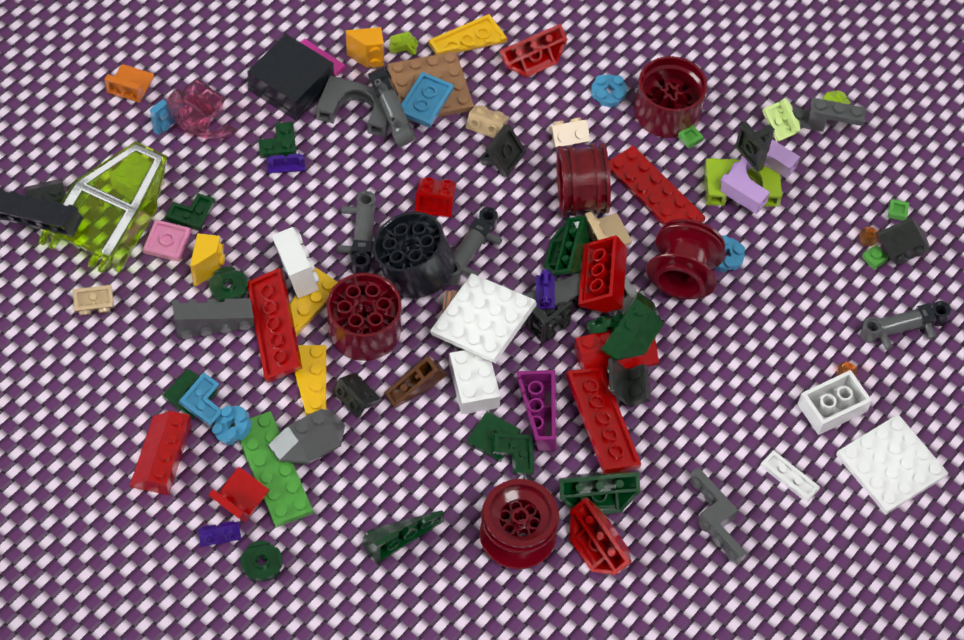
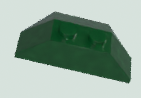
[543,215,590,276]
[601,292,663,361]
[559,471,640,514]

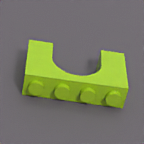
[704,158,782,207]

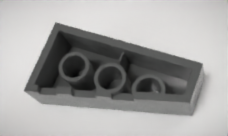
[172,298,255,339]

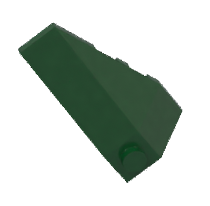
[363,510,444,564]

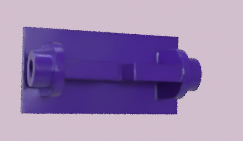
[267,153,305,174]
[536,269,555,309]
[198,520,242,547]

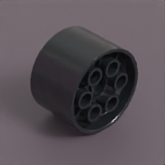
[373,212,455,298]

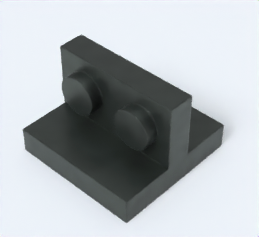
[735,122,775,172]
[479,125,527,177]

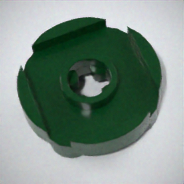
[209,267,248,302]
[586,313,623,334]
[241,541,282,582]

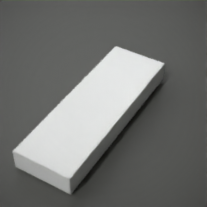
[760,450,820,503]

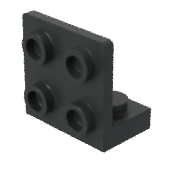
[527,301,573,344]
[607,358,651,408]

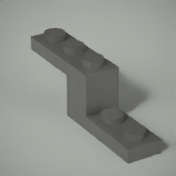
[792,98,866,132]
[690,467,747,566]

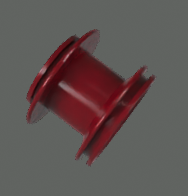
[646,219,726,300]
[479,479,559,569]

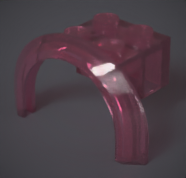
[167,78,237,139]

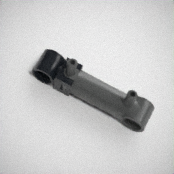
[368,66,417,148]
[338,191,376,274]
[447,207,502,285]
[860,301,951,350]

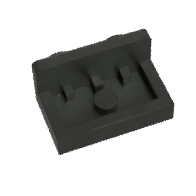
[333,372,381,417]

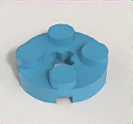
[591,75,627,107]
[714,235,745,272]
[212,406,252,445]

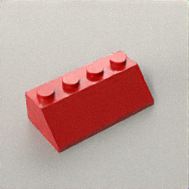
[578,235,627,313]
[574,329,659,377]
[130,411,192,495]

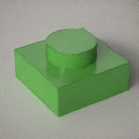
[678,126,704,149]
[887,199,909,221]
[862,244,889,270]

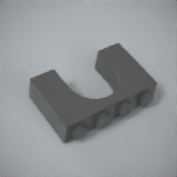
[316,76,398,138]

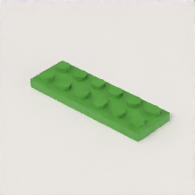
[233,411,313,528]

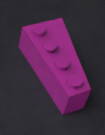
[516,370,557,451]

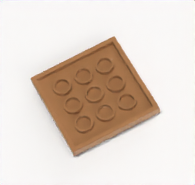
[387,51,474,123]

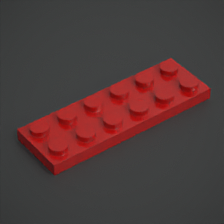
[609,145,706,225]
[247,268,303,383]
[565,367,642,474]

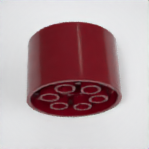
[634,56,707,138]
[327,273,401,361]

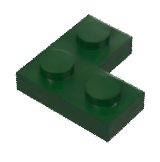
[258,122,296,159]
[165,193,216,231]
[492,433,534,475]

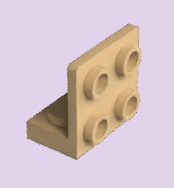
[585,211,632,246]

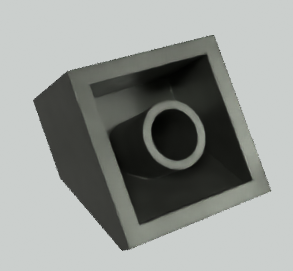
[25,178,67,204]
[877,217,931,265]

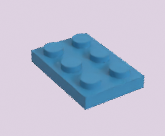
[401,72,454,128]

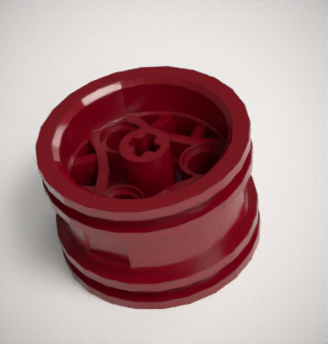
[556,143,611,216]

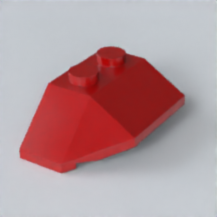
[499,23,568,78]
[570,498,632,575]

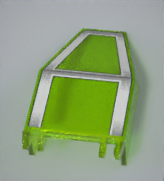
[39,141,168,273]

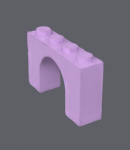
[720,139,800,214]

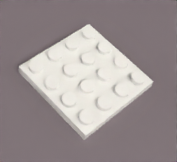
[430,274,537,363]
[836,414,948,515]

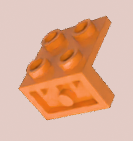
[104,64,154,103]

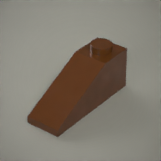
[384,356,447,408]

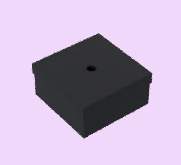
[247,34,336,121]

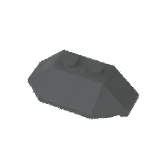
[268,409,345,464]

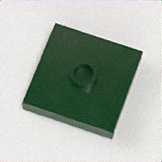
[162,369,219,420]
[466,411,521,462]

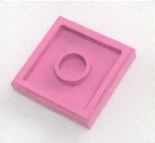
[143,219,191,262]

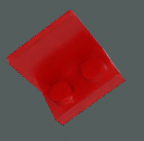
[415,177,457,217]
[208,467,269,523]

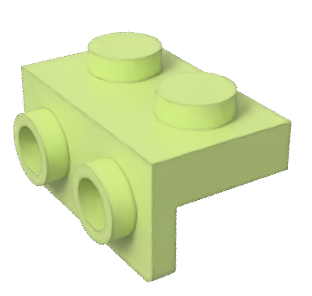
[762,98,801,142]

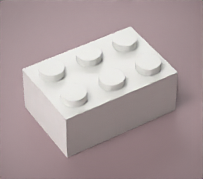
[272,227,320,298]
[449,350,501,415]
[797,370,872,435]

